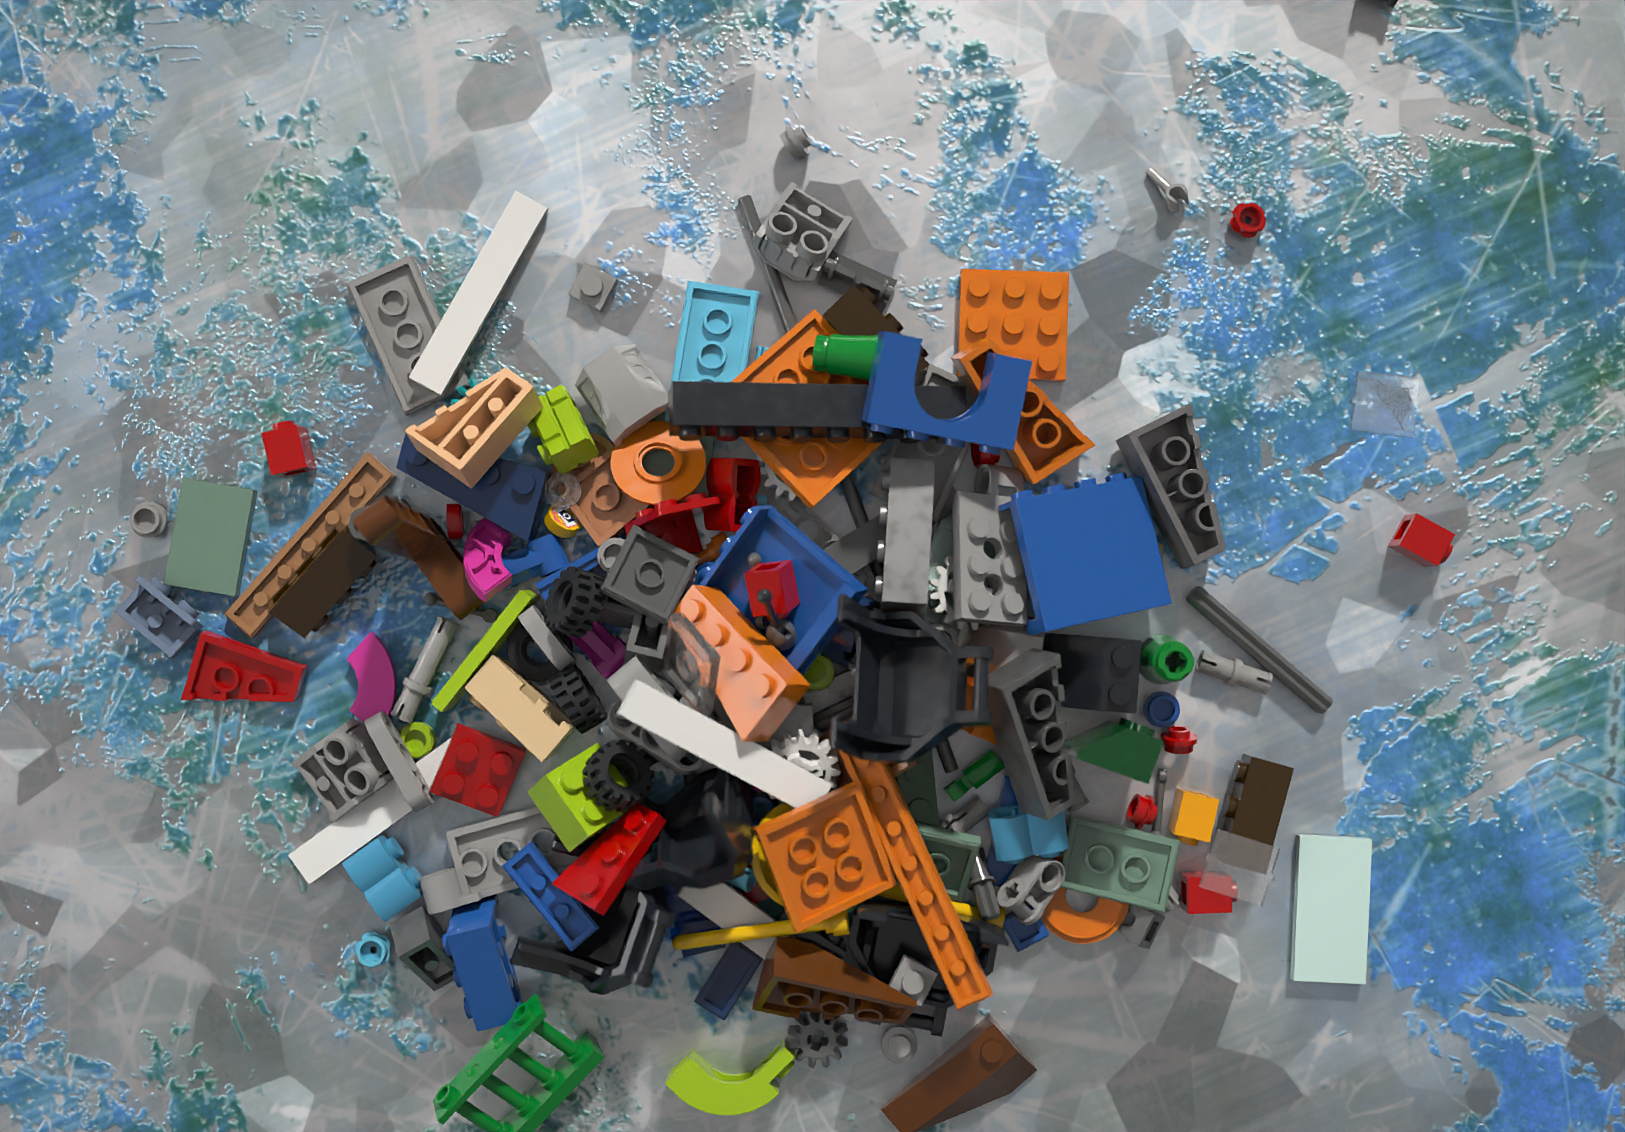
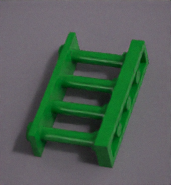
[433,993,604,1132]

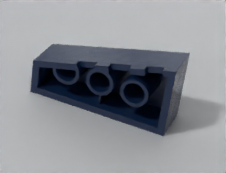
[396,433,552,542]

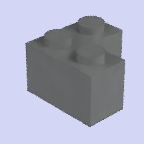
[598,595,677,672]

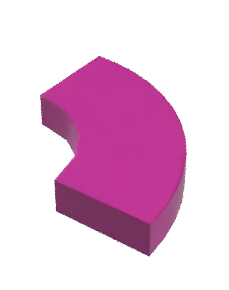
[463,517,512,602]
[347,632,397,724]

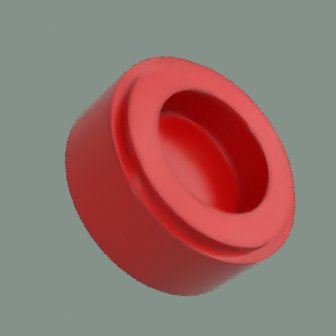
[446,503,464,540]

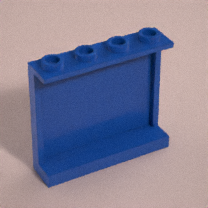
[998,472,1172,636]
[673,505,869,676]

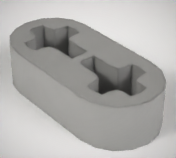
[518,605,576,671]

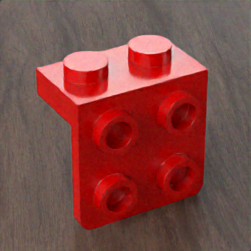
[624,492,721,554]

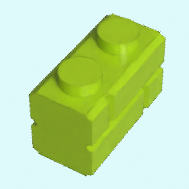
[527,384,599,474]

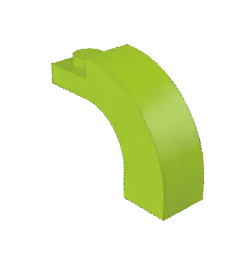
[665,1038,795,1116]

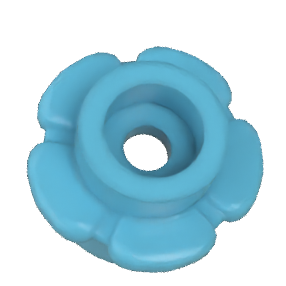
[355,931,391,968]

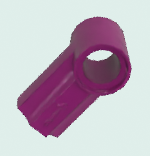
[566,621,627,679]

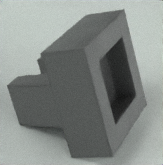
[1117,904,1165,949]

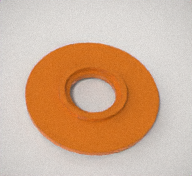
[610,421,706,505]
[1041,852,1129,944]

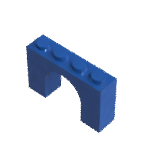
[861,331,1032,455]

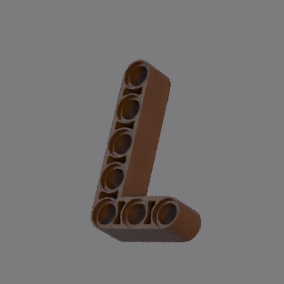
[352,494,485,621]

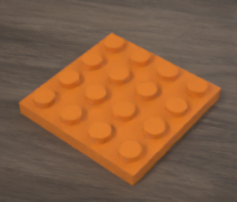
[731,309,887,510]

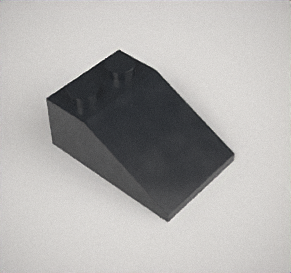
[1042,633,1142,714]

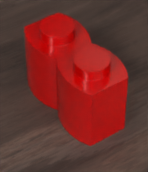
[703,458,761,532]

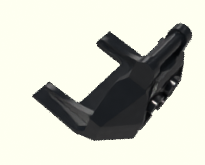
[830,594,994,763]
[631,708,754,891]
[510,833,676,995]
[848,900,1009,1037]

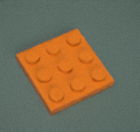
[957,269,1069,382]
[753,781,897,933]

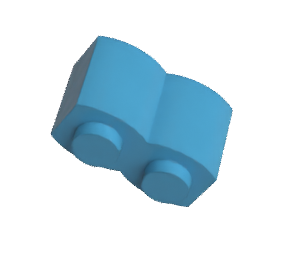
[987,805,1069,864]
[342,834,423,922]

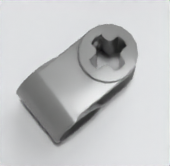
[997,855,1065,926]

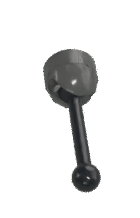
[757,589,797,651]

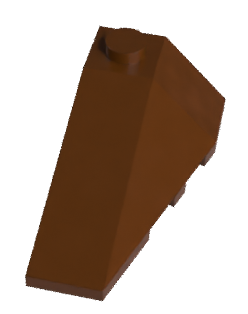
[752,936,916,1024]
[881,1014,1037,1132]

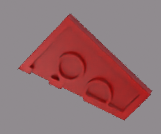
[181,630,308,702]
[551,803,667,916]

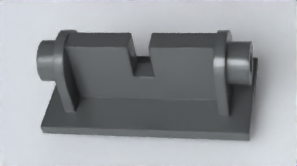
[817,251,897,313]

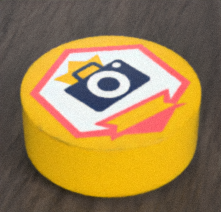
[544,503,582,538]

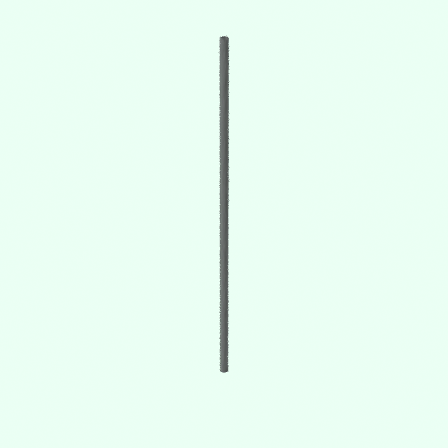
[737,195,959,773]

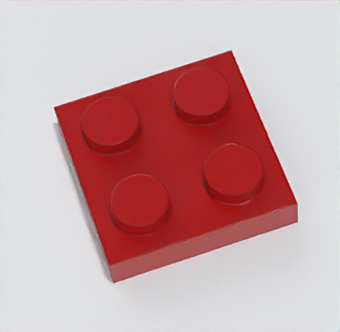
[429,723,526,817]

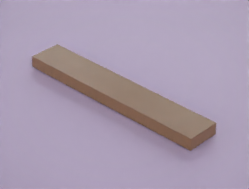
[224,452,397,638]

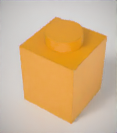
[1167,788,1219,846]

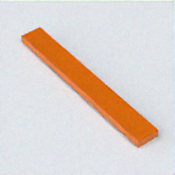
[839,751,994,1010]

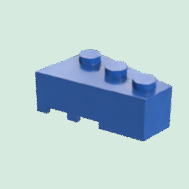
[443,894,523,1032]

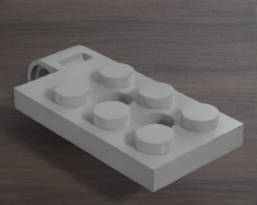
[952,464,1027,627]
[419,806,579,914]

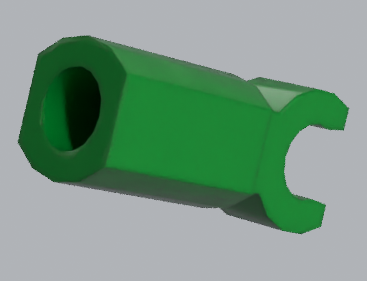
[943,748,1005,802]

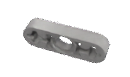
[365,711,434,812]

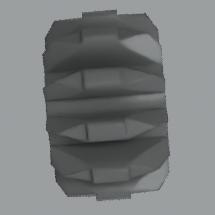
[787,1012,848,1068]

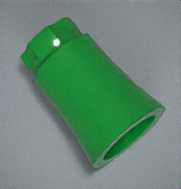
[812,334,878,381]
[1140,634,1194,685]

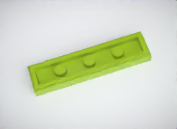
[432,590,540,712]

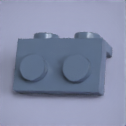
[115,576,204,659]

